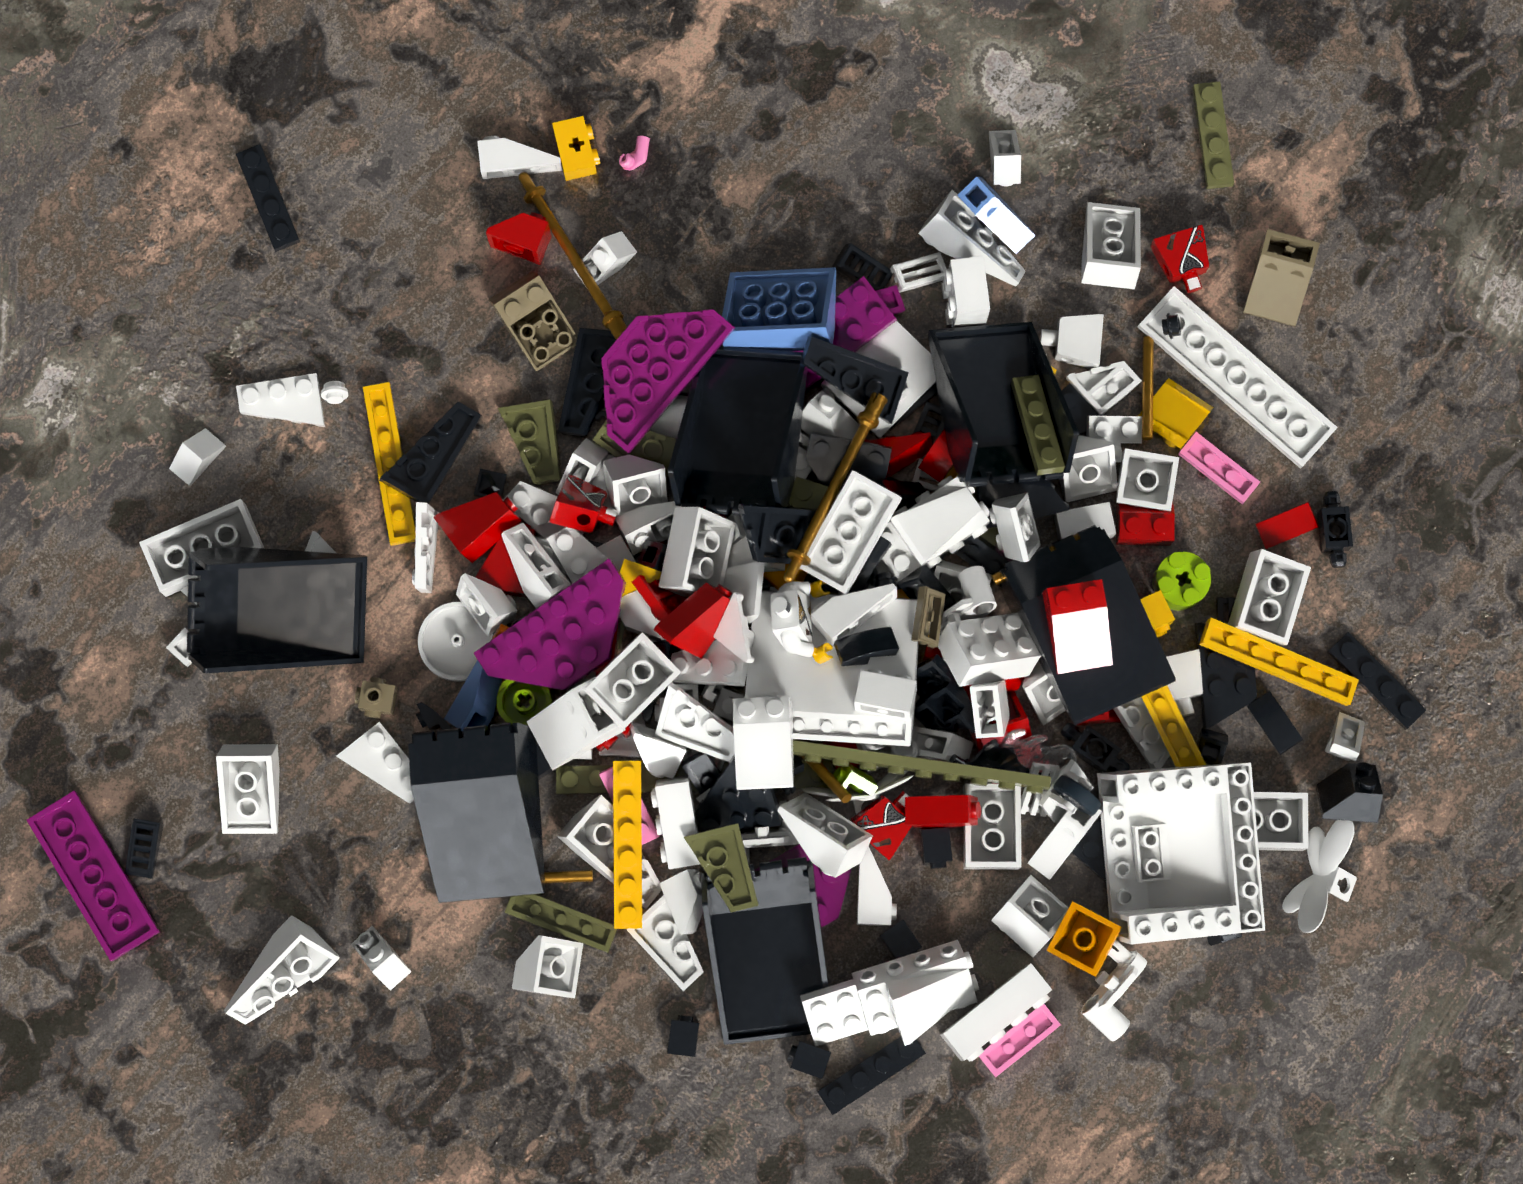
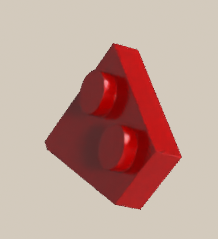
[632,575,687,621]

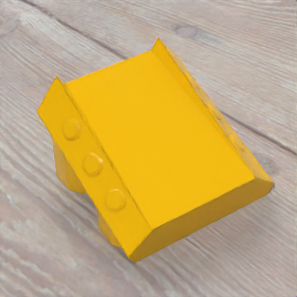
[1138,378,1214,449]

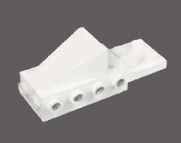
[838,475,990,595]
[800,940,979,1047]

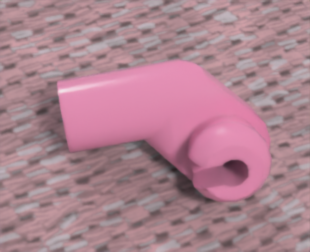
[619,136,650,171]

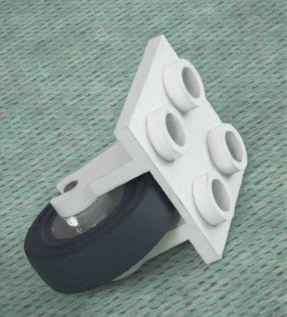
[1039,759,1101,824]

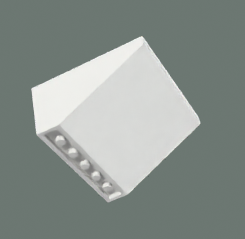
[745,590,918,746]
[1097,762,1265,944]

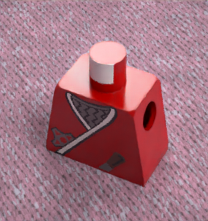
[1150,225,1209,293]
[549,474,618,533]
[849,791,912,860]

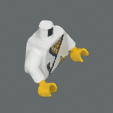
[770,580,833,664]

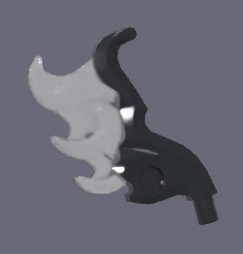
[949,729,1077,792]

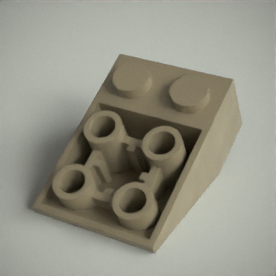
[1243,229,1320,327]
[488,271,577,372]

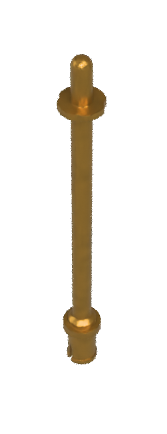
[519,172,627,340]
[784,392,888,583]

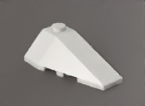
[918,190,1025,287]
[557,795,662,909]
[224,915,339,1025]

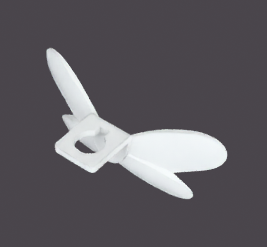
[801,757,918,814]
[1282,820,1357,933]

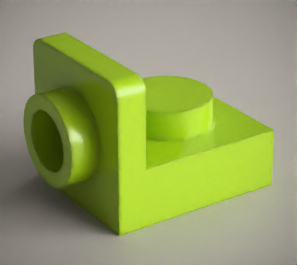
[833,763,878,795]

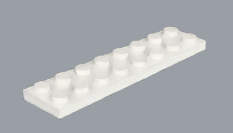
[1138,286,1338,469]

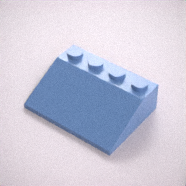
[722,267,836,351]

